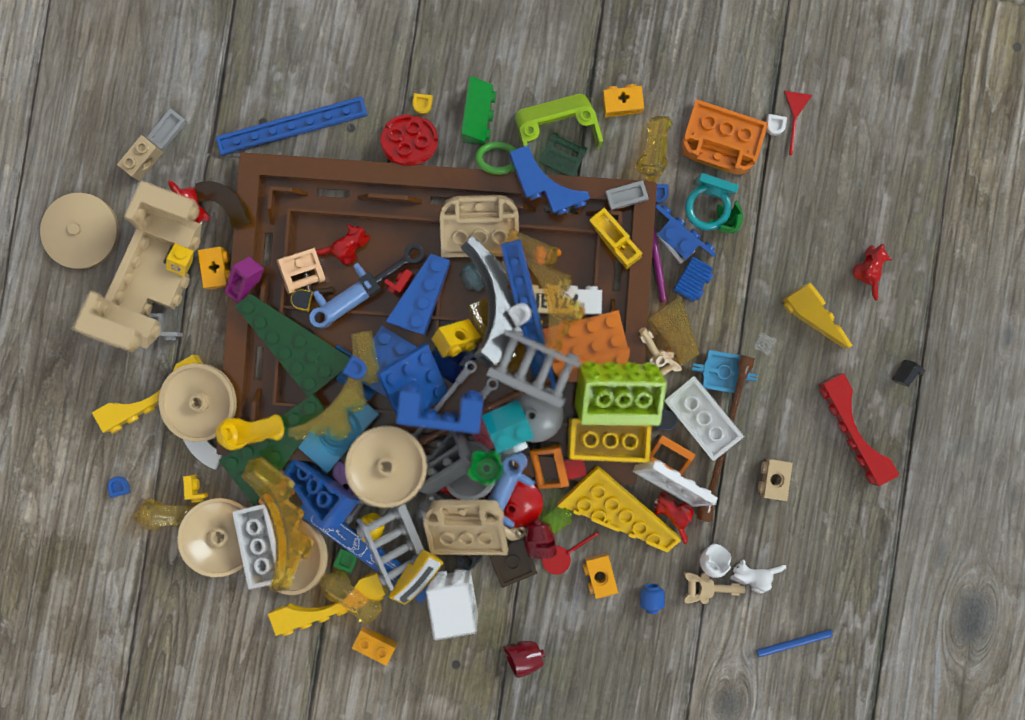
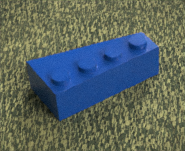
[386,254,451,336]
[282,459,360,529]

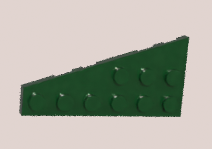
[235,294,351,397]
[219,393,325,506]

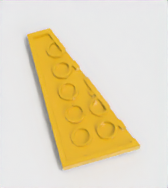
[557,465,681,553]

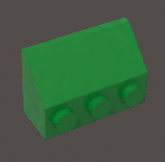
[461,76,497,145]

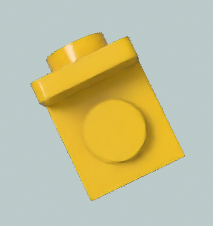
[183,474,209,503]

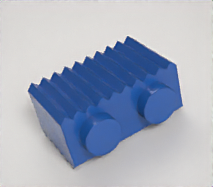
[672,257,714,303]

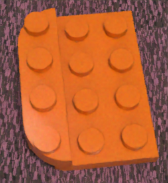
[681,99,768,175]
[543,310,630,382]

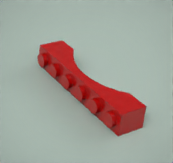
[818,373,900,487]

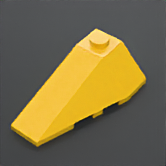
[782,282,853,349]

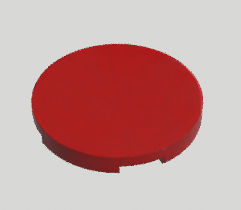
[380,114,438,166]

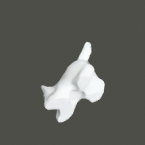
[730,560,786,594]

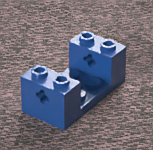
[397,383,484,434]

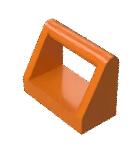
[649,434,696,476]
[529,444,569,489]

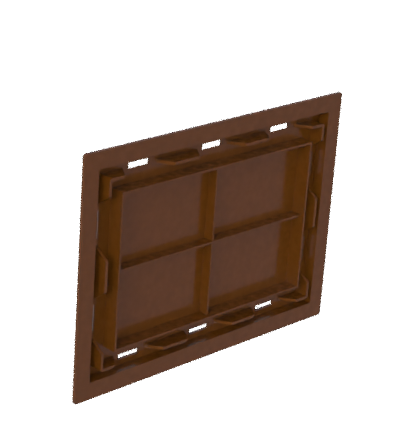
[216,152,657,485]

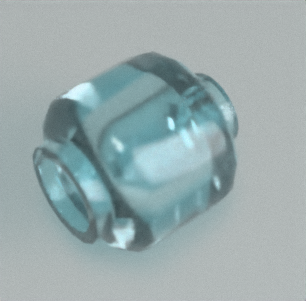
[459,262,485,292]

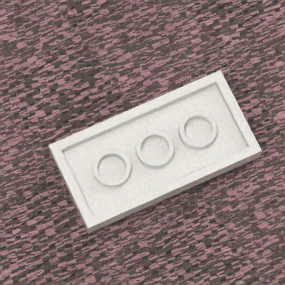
[664,376,745,461]
[632,460,717,507]

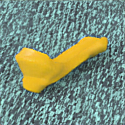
[215,414,284,450]

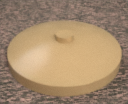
[40,193,119,269]
[159,363,237,442]
[346,426,427,507]
[177,498,246,577]
[269,516,328,595]

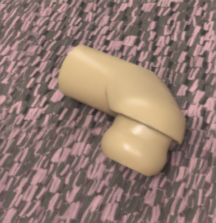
[504,525,526,541]

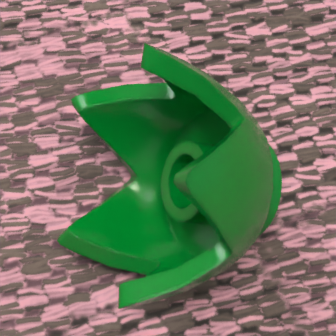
[708,200,743,234]
[467,451,504,486]

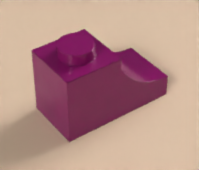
[225,256,264,303]

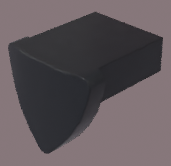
[892,360,925,387]

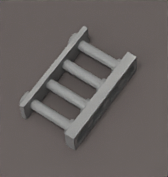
[487,328,582,408]
[356,503,424,591]

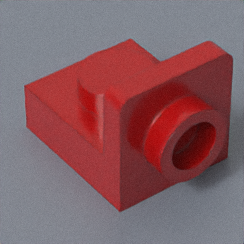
[384,269,415,295]

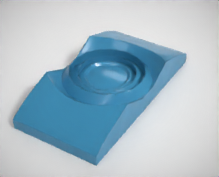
[298,388,379,473]

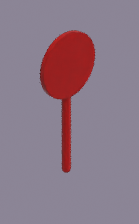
[542,532,599,575]

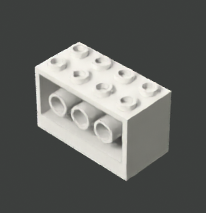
[427,568,478,640]

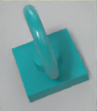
[685,173,739,230]

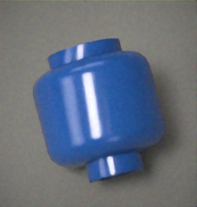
[639,583,665,614]

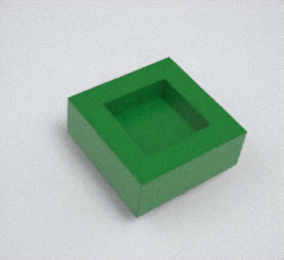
[333,548,358,574]

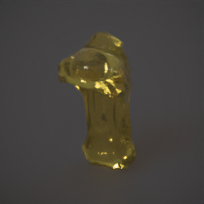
[635,116,673,182]
[133,498,199,530]
[320,570,383,624]

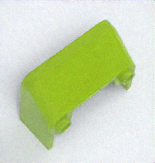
[515,94,603,149]

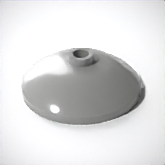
[506,387,564,442]
[446,441,496,500]

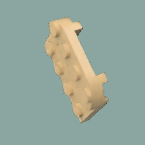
[440,195,519,257]
[424,500,508,555]

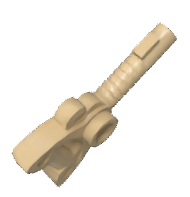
[639,327,682,376]
[683,572,745,604]

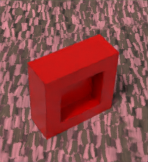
[564,458,587,480]

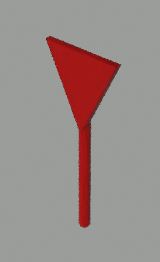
[784,91,812,155]

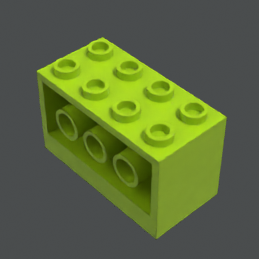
[574,362,667,426]

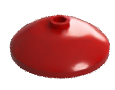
[486,481,543,528]

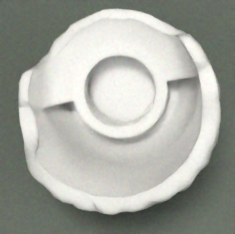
[700,544,731,578]

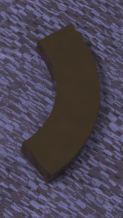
[195,181,251,229]

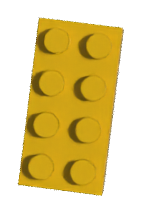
[567,418,651,463]

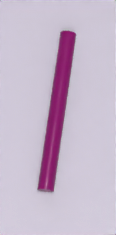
[652,226,668,303]

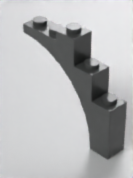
[460,236,522,369]

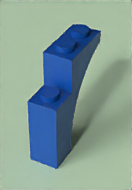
[509,145,590,215]

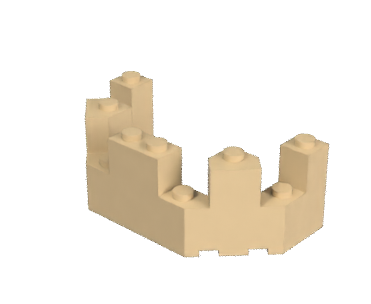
[73,181,202,353]

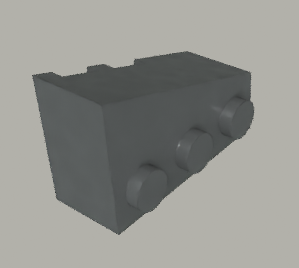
[419,430,473,496]

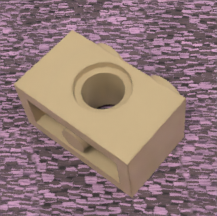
[117,135,164,181]
[758,458,793,501]

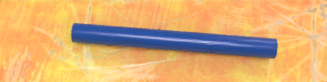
[756,629,833,657]

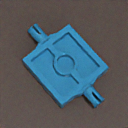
[691,350,757,394]

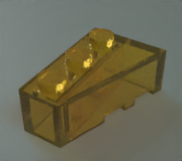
[648,296,699,366]

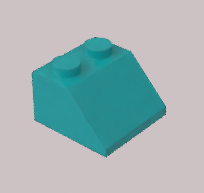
[482,400,535,454]

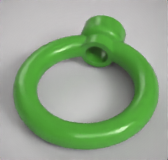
[475,142,516,175]

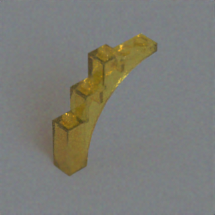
[505,229,586,354]
[288,330,380,440]
[242,457,314,592]

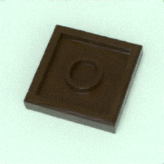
[489,538,538,588]

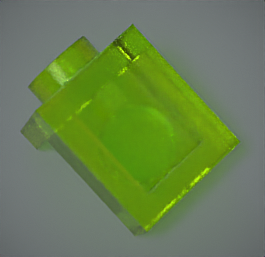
[542,507,573,534]

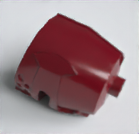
[525,519,557,559]
[503,641,545,678]

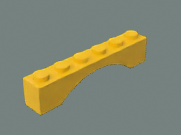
[92,355,203,434]
[268,571,388,636]

